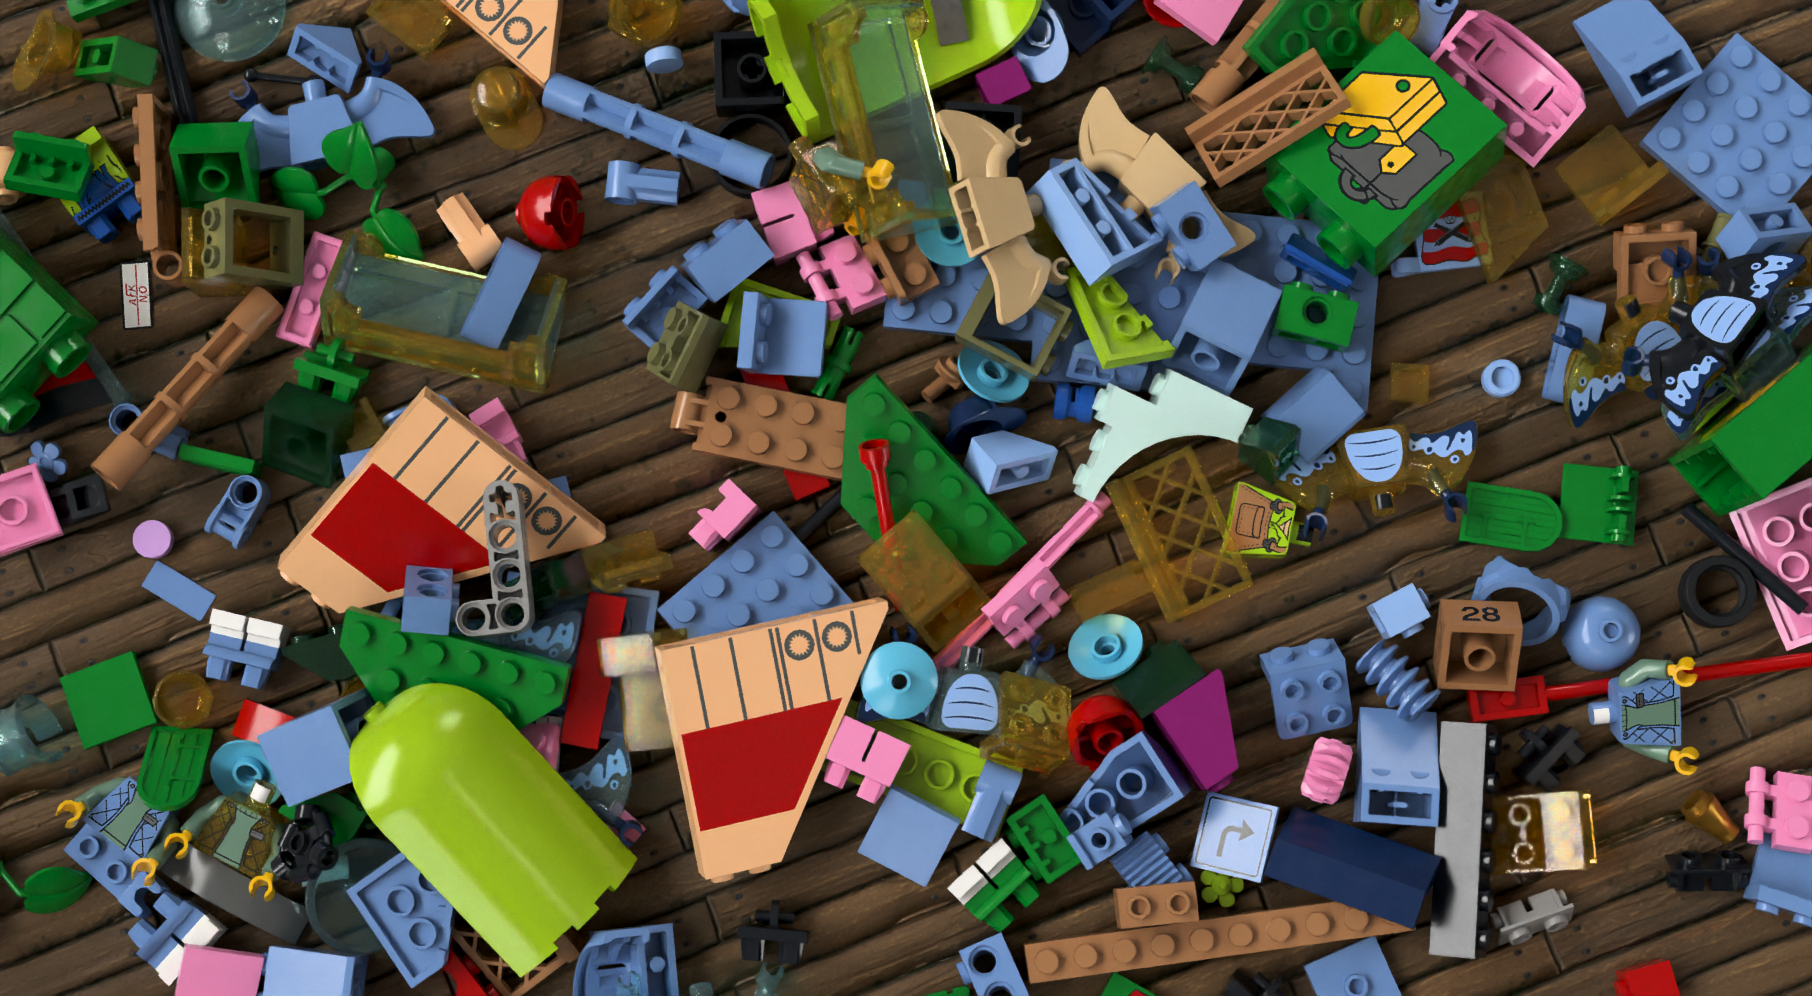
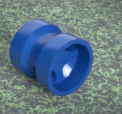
[1053,381,1095,424]

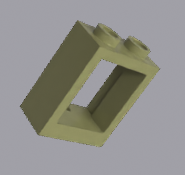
[201,197,304,290]
[955,273,1074,382]

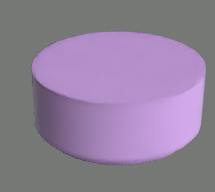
[133,520,174,559]

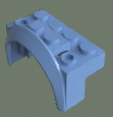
[573,923,679,996]

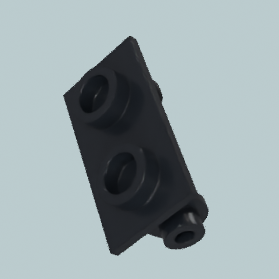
[1665,850,1752,892]

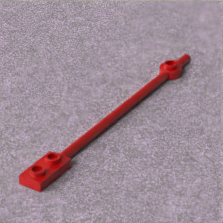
[1465,652,1812,723]

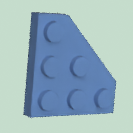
[346,852,457,989]

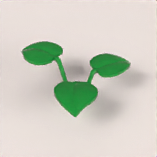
[269,121,426,262]
[0,860,92,914]

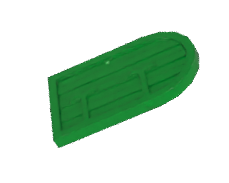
[1458,481,1563,552]
[137,725,215,812]

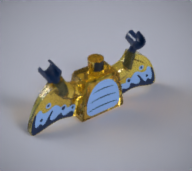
[1551,246,1719,429]
[1260,420,1478,541]

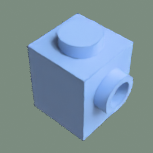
[1366,583,1431,639]

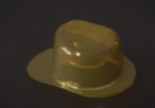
[12,8,82,92]
[469,66,543,150]

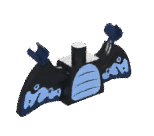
[1621,248,1807,421]

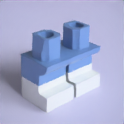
[202,608,291,690]
[128,891,228,986]

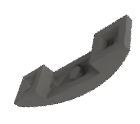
[161,841,316,945]

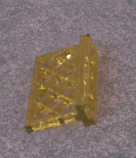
[1105,446,1255,624]

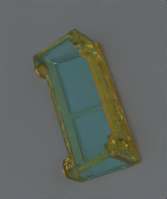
[807,0,960,243]
[319,230,568,394]

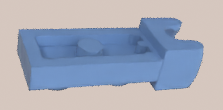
[64,823,171,919]

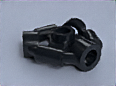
[271,804,339,884]

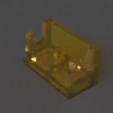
[1065,559,1153,625]

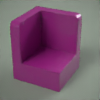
[975,56,1031,105]

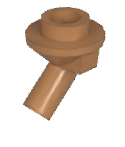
[921,355,965,403]

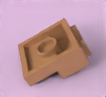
[1613,221,1697,310]

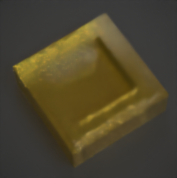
[1388,362,1430,404]

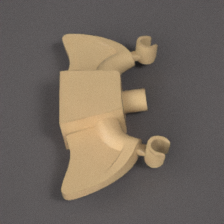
[1061,86,1256,285]
[935,110,1070,325]

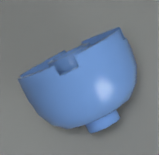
[1560,596,1641,672]

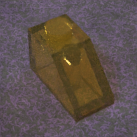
[597,628,688,677]

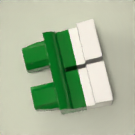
[947,838,1041,933]

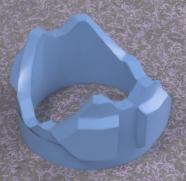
[1471,556,1571,646]

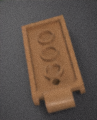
[132,93,192,288]
[669,376,846,481]

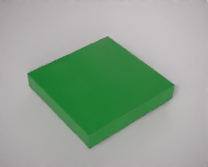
[59,651,160,750]

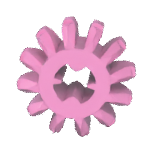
[1300,737,1353,805]

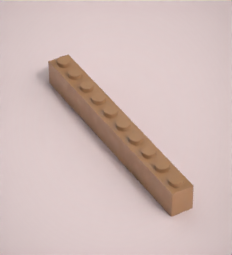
[1022,900,1416,984]

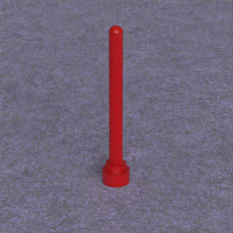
[858,439,909,613]

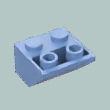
[680,218,775,303]

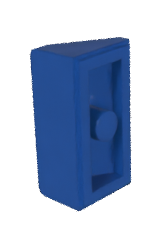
[1279,233,1357,293]

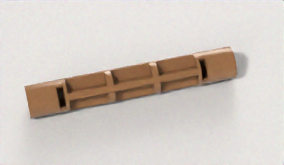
[1189,0,1280,114]
[90,286,284,491]

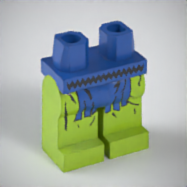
[60,126,142,245]

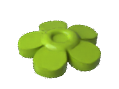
[1200,870,1244,907]

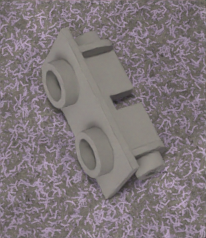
[1489,888,1574,946]

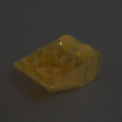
[856,509,991,653]
[1490,790,1597,875]

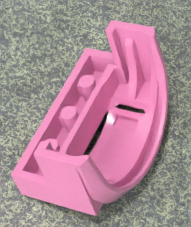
[1429,10,1586,168]

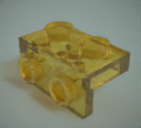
[366,0,453,60]
[580,529,673,594]

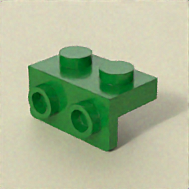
[3,131,95,202]

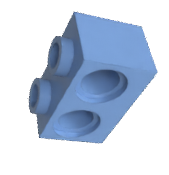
[401,565,460,635]
[956,932,1029,996]

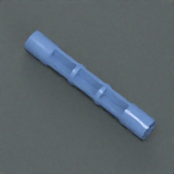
[542,73,775,190]

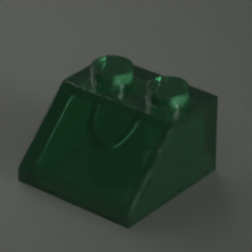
[261,381,355,489]
[1110,639,1206,720]

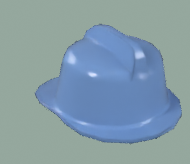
[1011,0,1069,83]

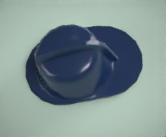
[944,395,1027,454]

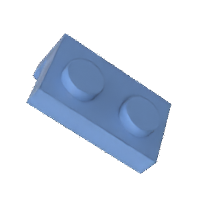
[622,265,709,348]

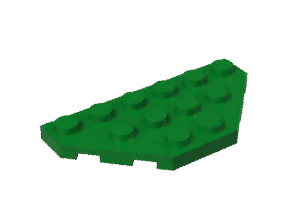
[1242,0,1414,73]
[841,373,1027,566]
[339,606,572,730]

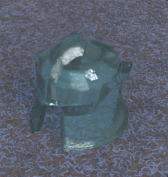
[0,694,64,777]

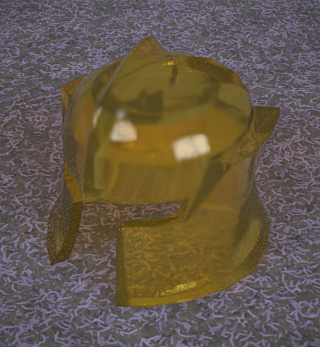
[607,0,683,48]

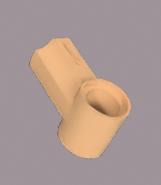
[436,192,502,272]

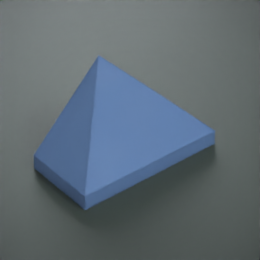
[287,23,362,94]
[1065,339,1148,392]

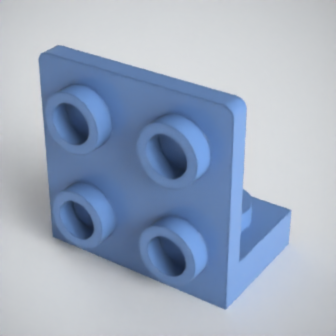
[737,291,829,378]

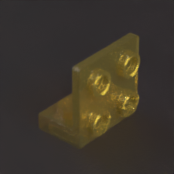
[1554,124,1670,227]
[980,671,1071,774]

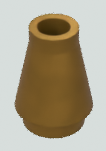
[1681,789,1740,844]

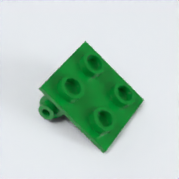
[1558,463,1639,546]

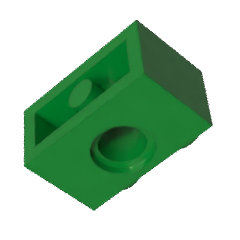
[1270,281,1359,353]

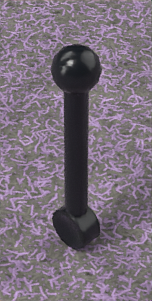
[243,68,320,85]

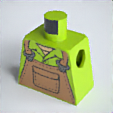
[1220,482,1314,559]

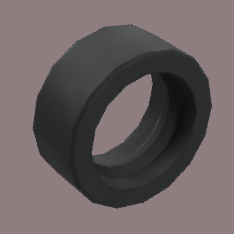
[1678,555,1757,629]

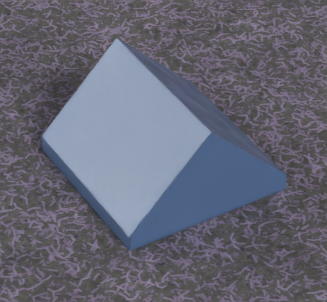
[1260,366,1366,465]

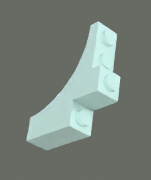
[1073,368,1253,502]

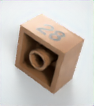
[1433,599,1523,691]

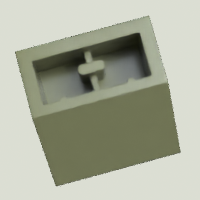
[645,300,729,394]

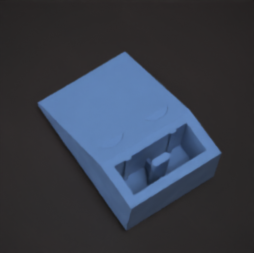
[1572,0,1704,118]
[1353,707,1440,827]

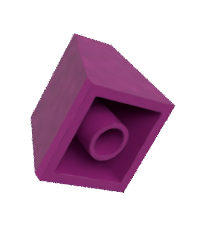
[1147,668,1239,793]

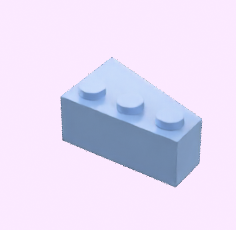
[1027,157,1164,286]

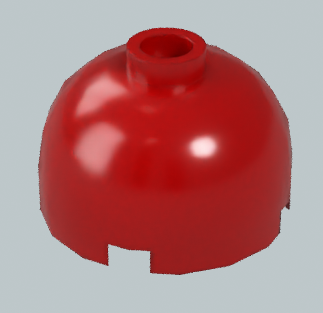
[515,175,585,250]
[1065,694,1145,772]

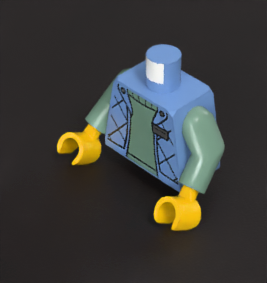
[1588,657,1699,775]
[55,776,180,887]

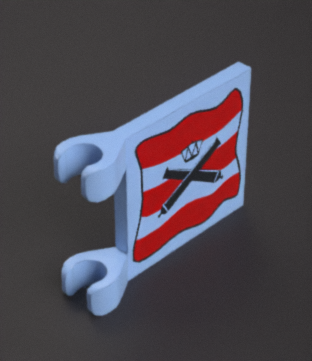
[1390,191,1493,278]

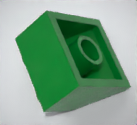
[169,122,260,212]

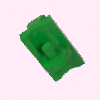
[293,337,371,404]

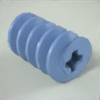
[1355,639,1441,722]

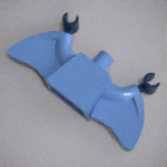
[229,48,436,173]

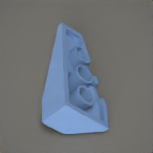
[1059,730,1193,845]

